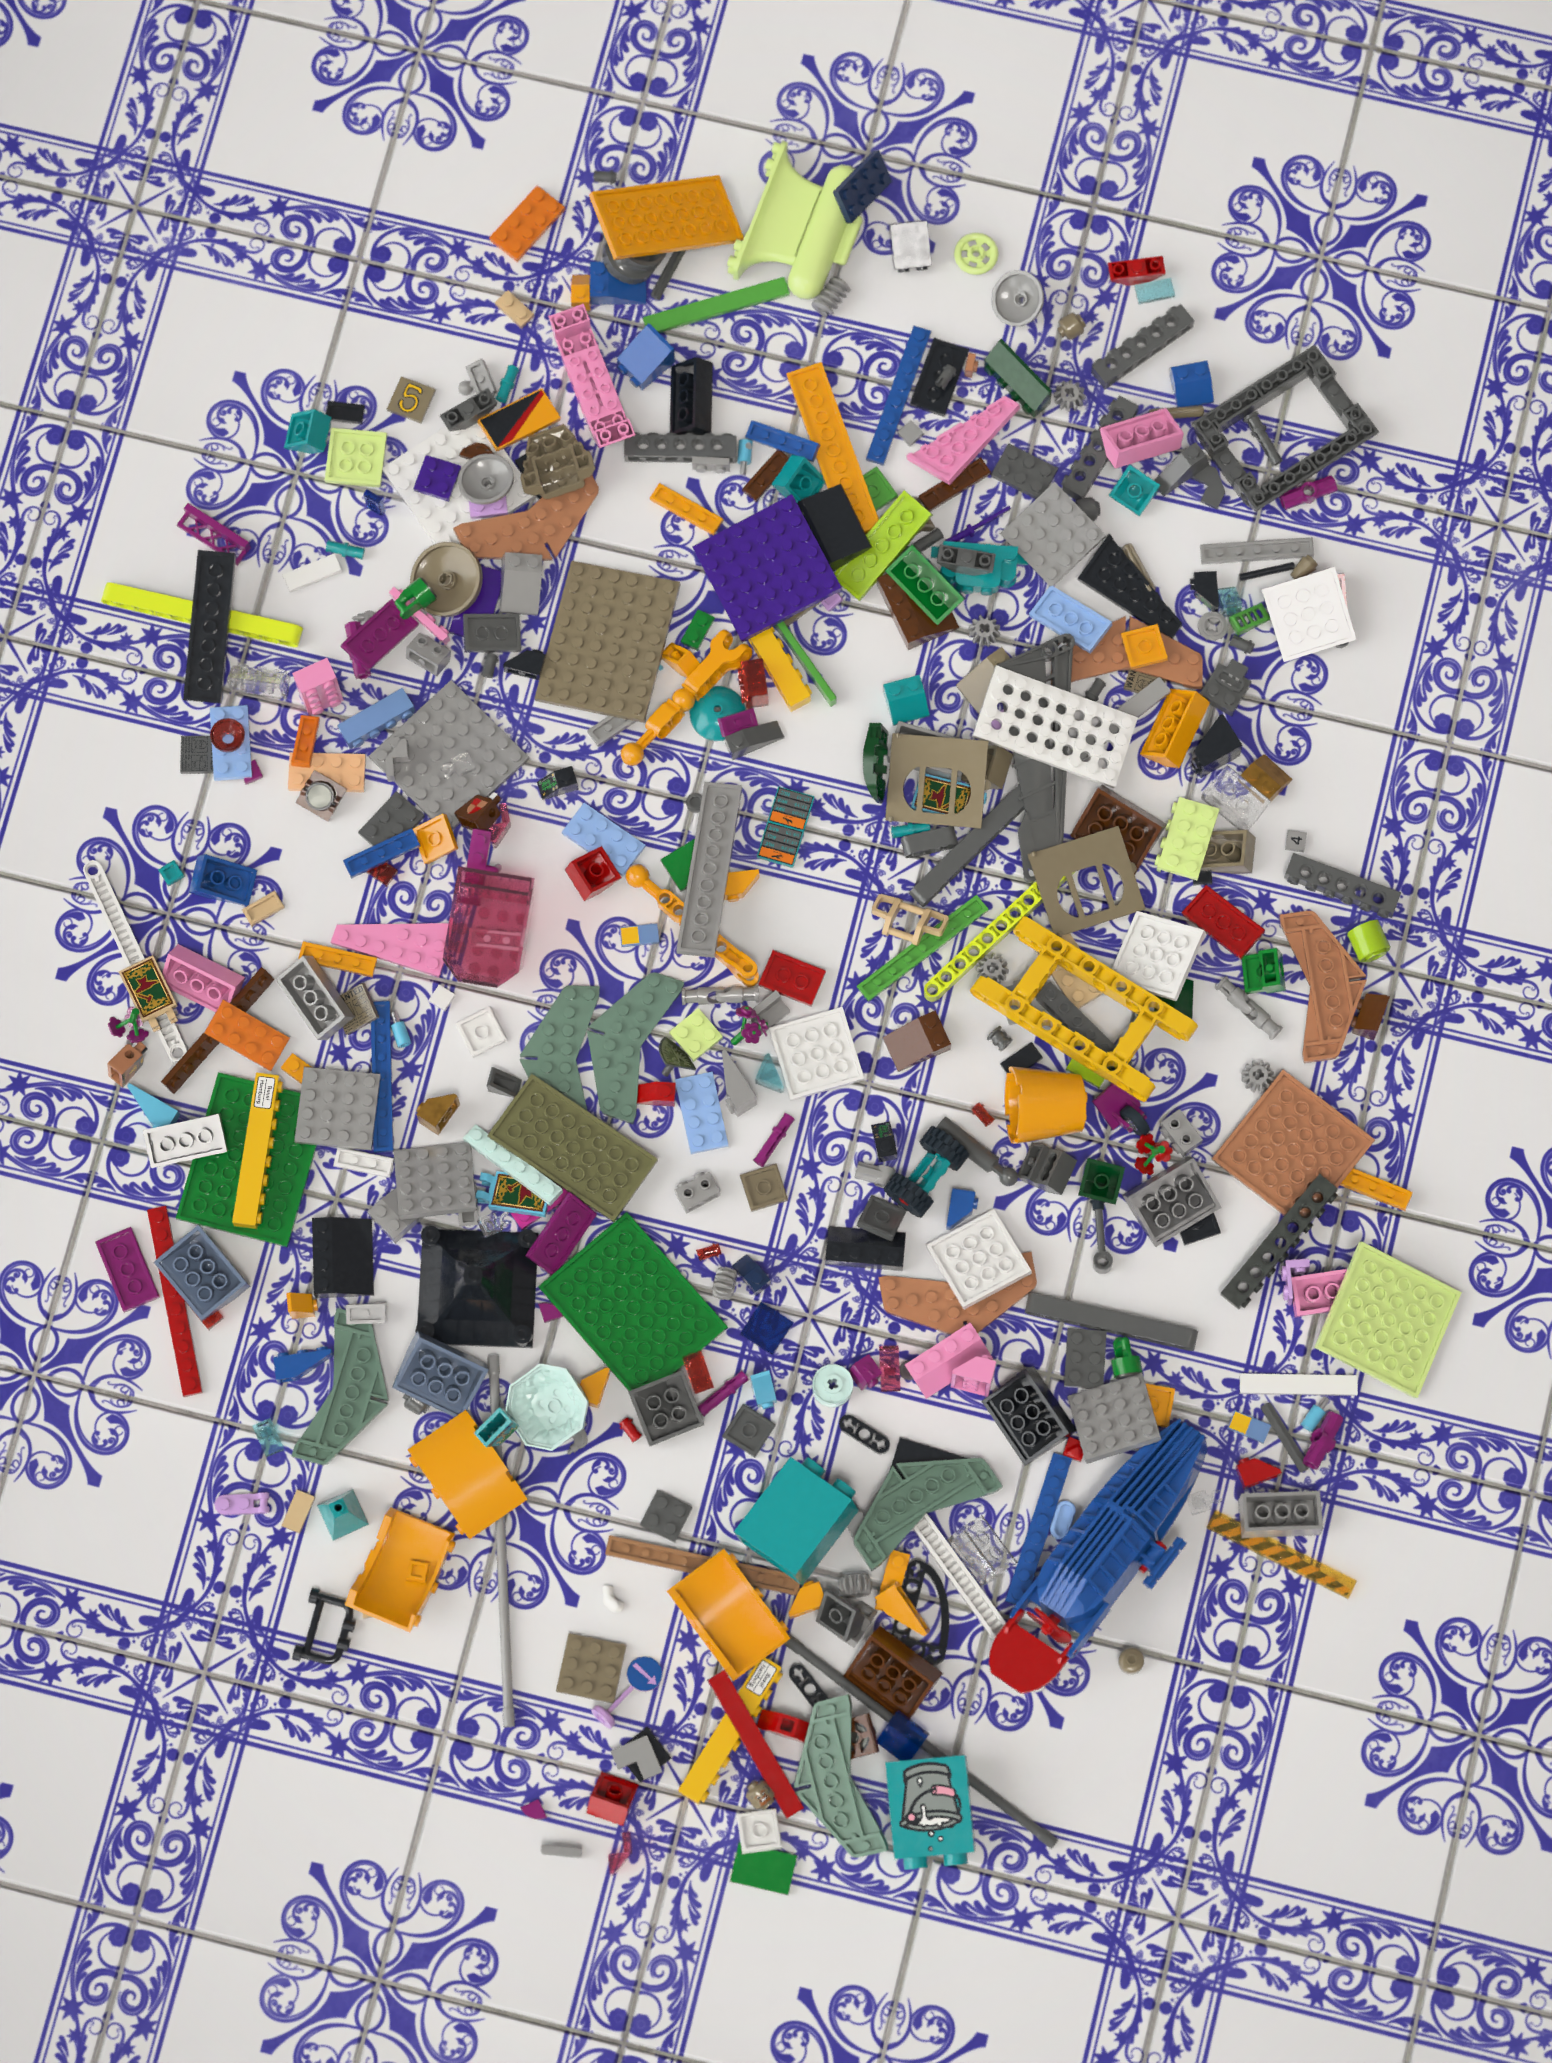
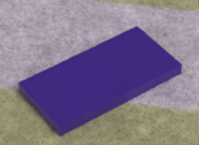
[449,566,501,637]

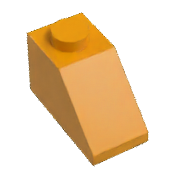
[571,275,591,311]
[661,642,700,678]
[724,869,760,902]
[286,1293,318,1319]
[580,1368,611,1409]
[789,1580,824,1619]

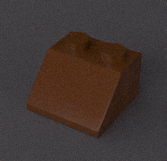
[1351,994,1390,1041]

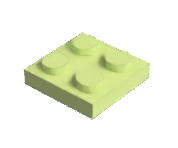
[669,1008,723,1062]

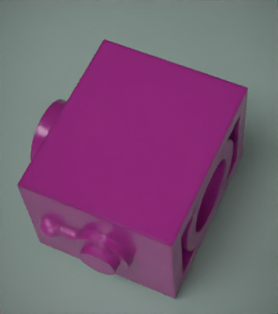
[849,1354,882,1391]

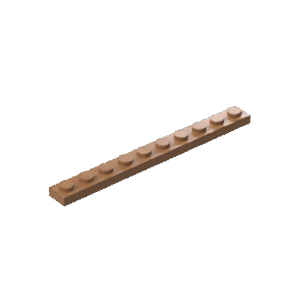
[605,1535,800,1596]

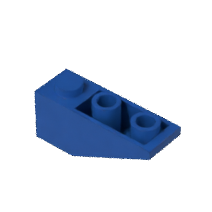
[273,1347,333,1383]

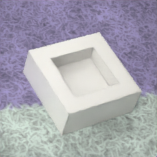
[429,985,455,1011]

